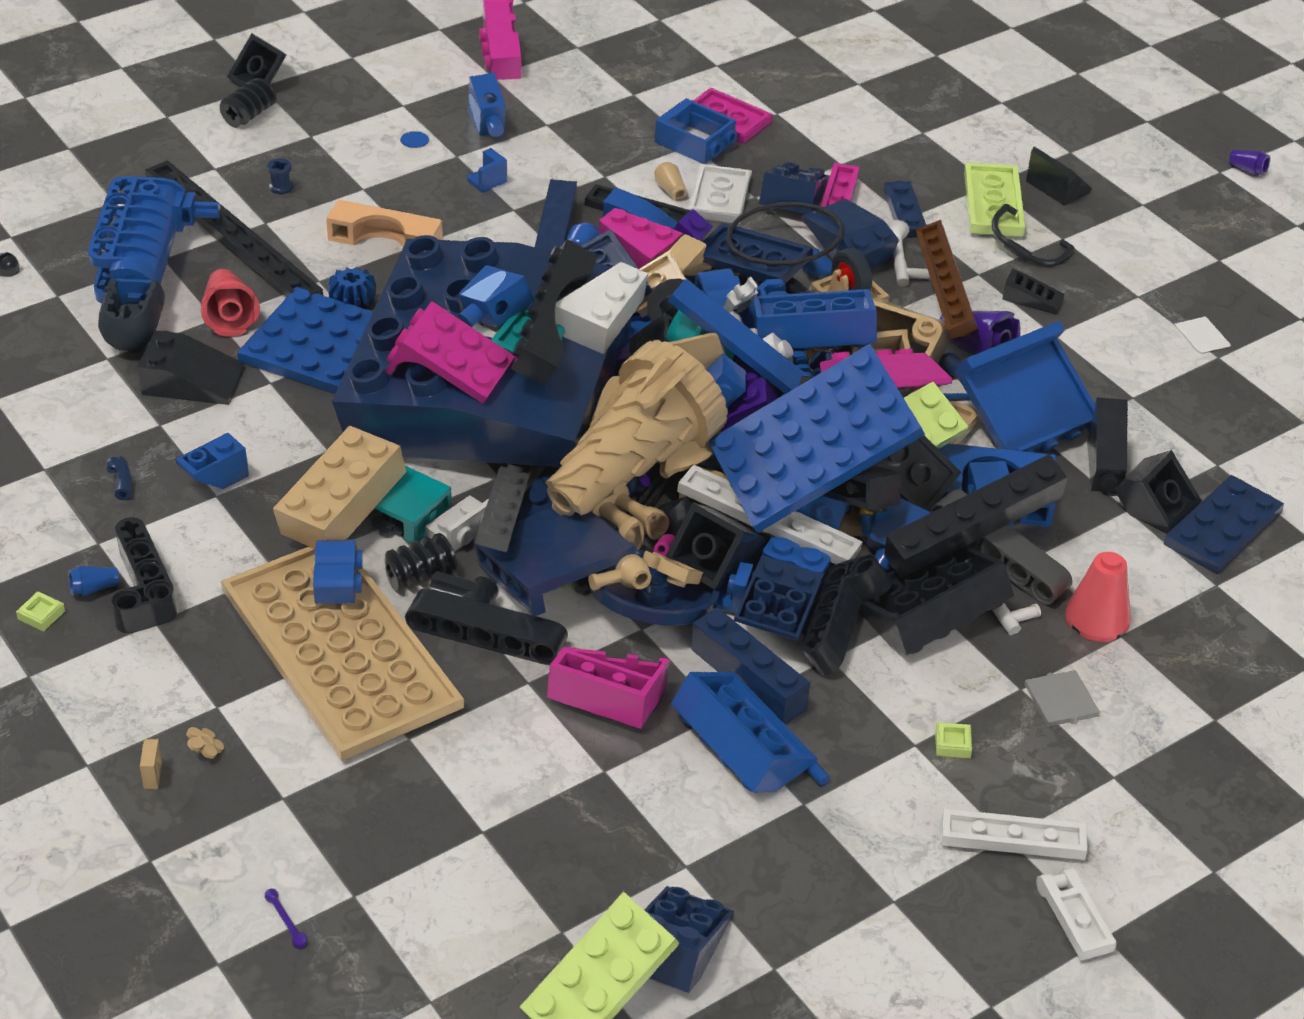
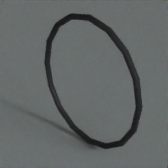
[726,202,844,266]

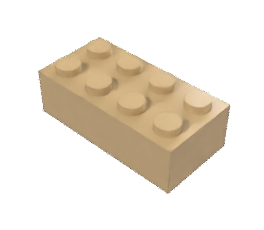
[273,426,406,549]

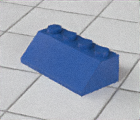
[753,289,877,351]
[671,672,818,793]

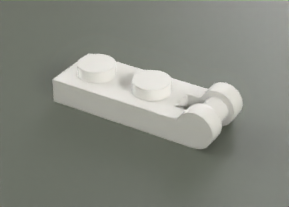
[1036,868,1117,960]

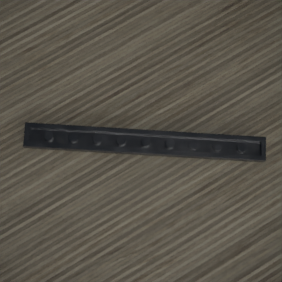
[145,160,324,297]

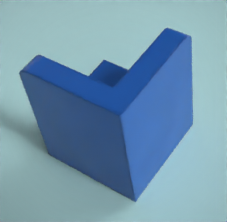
[467,148,507,193]

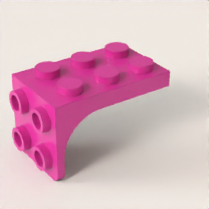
[386,301,515,404]

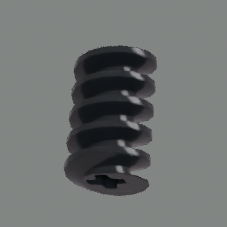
[219,78,277,128]
[385,533,457,591]

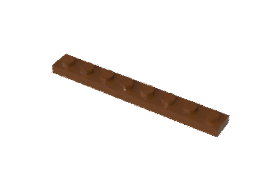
[916,219,978,339]

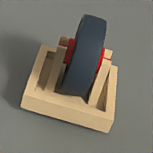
[810,248,889,303]

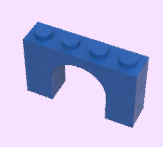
[939,443,1056,527]

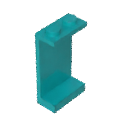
[374,465,452,543]

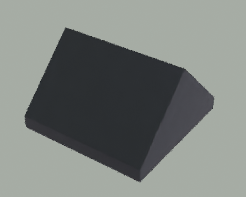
[1026,146,1093,206]

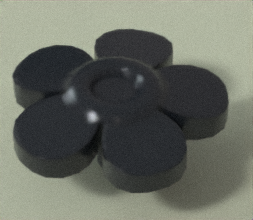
[372,513,404,537]

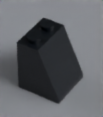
[665,503,771,590]

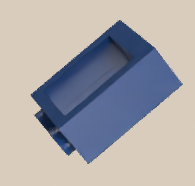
[655,98,737,164]

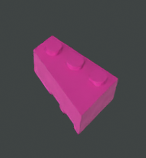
[479,0,521,80]
[599,208,683,269]
[547,647,670,729]

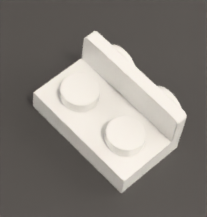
[425,495,489,552]

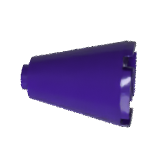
[939,310,1021,356]

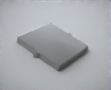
[1024,670,1100,727]

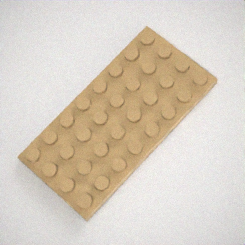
[221,547,464,761]

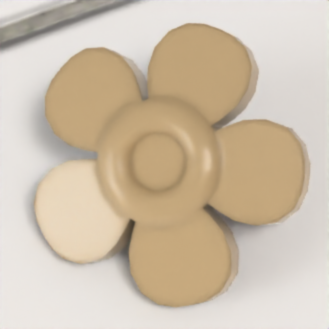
[186,727,224,759]

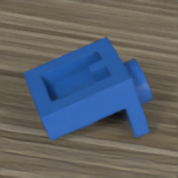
[716,562,753,613]

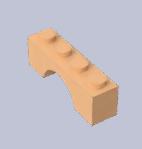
[326,199,443,247]

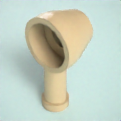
[588,554,651,591]

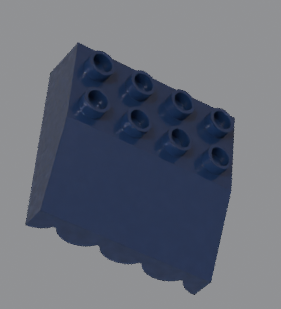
[332,235,631,467]

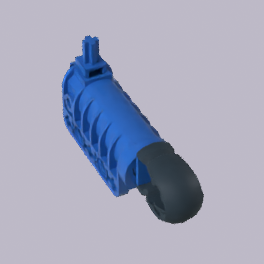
[88,176,220,351]

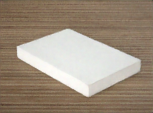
[687,164,752,224]

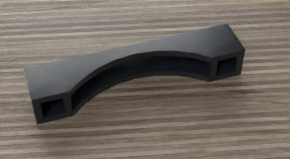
[511,238,598,387]

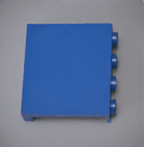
[954,321,1095,453]

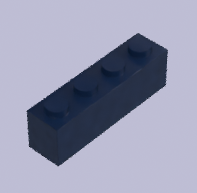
[691,607,810,724]

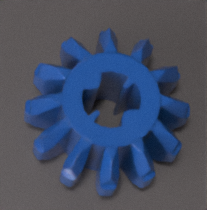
[328,267,376,308]

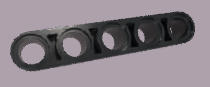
[405,588,568,665]

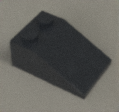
[137,330,244,405]

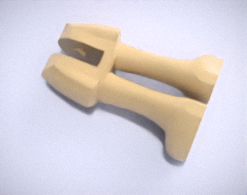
[592,486,669,550]

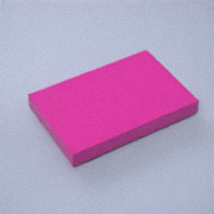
[693,88,773,144]

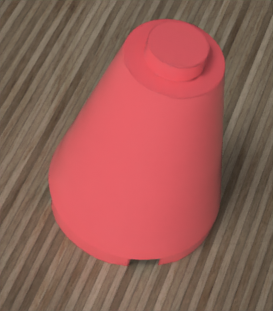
[201,269,260,337]
[1065,552,1131,642]

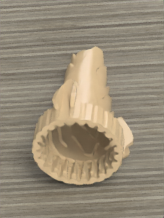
[545,340,728,516]

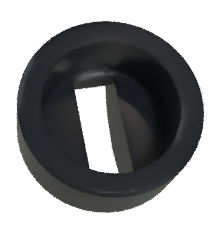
[0,252,20,277]

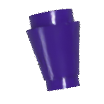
[1229,149,1270,176]

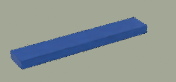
[668,279,810,394]

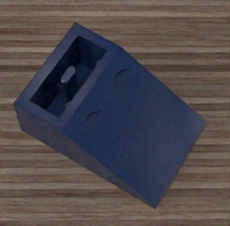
[759,162,830,214]
[733,555,824,641]
[644,886,734,993]

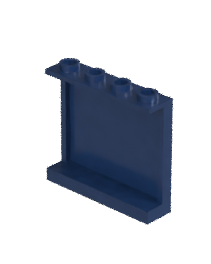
[473,508,639,617]

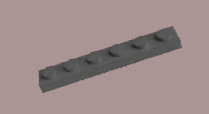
[475,463,532,552]

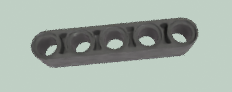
[931,489,1073,605]

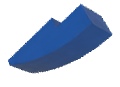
[603,187,677,229]

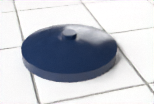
[588,550,719,626]

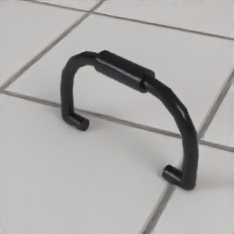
[991,203,1075,267]

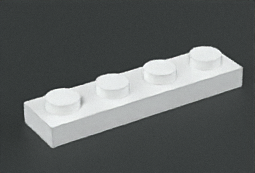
[941,808,1087,860]

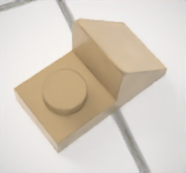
[669,235,712,276]

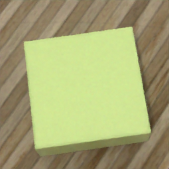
[16,591,65,632]
[935,722,972,758]

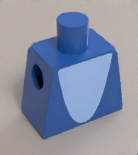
[468,73,506,137]
[457,265,534,327]

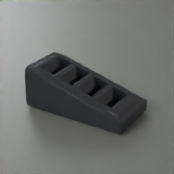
[1003,268,1064,314]

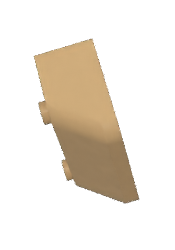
[872,298,950,364]

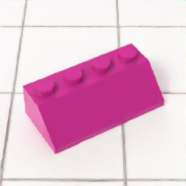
[820,348,952,392]

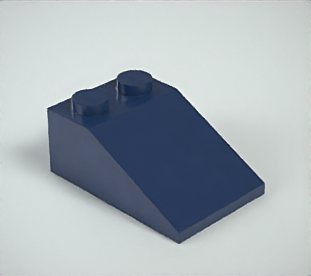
[801,199,899,268]

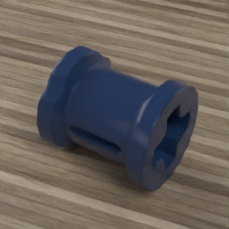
[267,159,293,195]

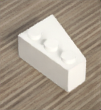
[555,262,648,354]

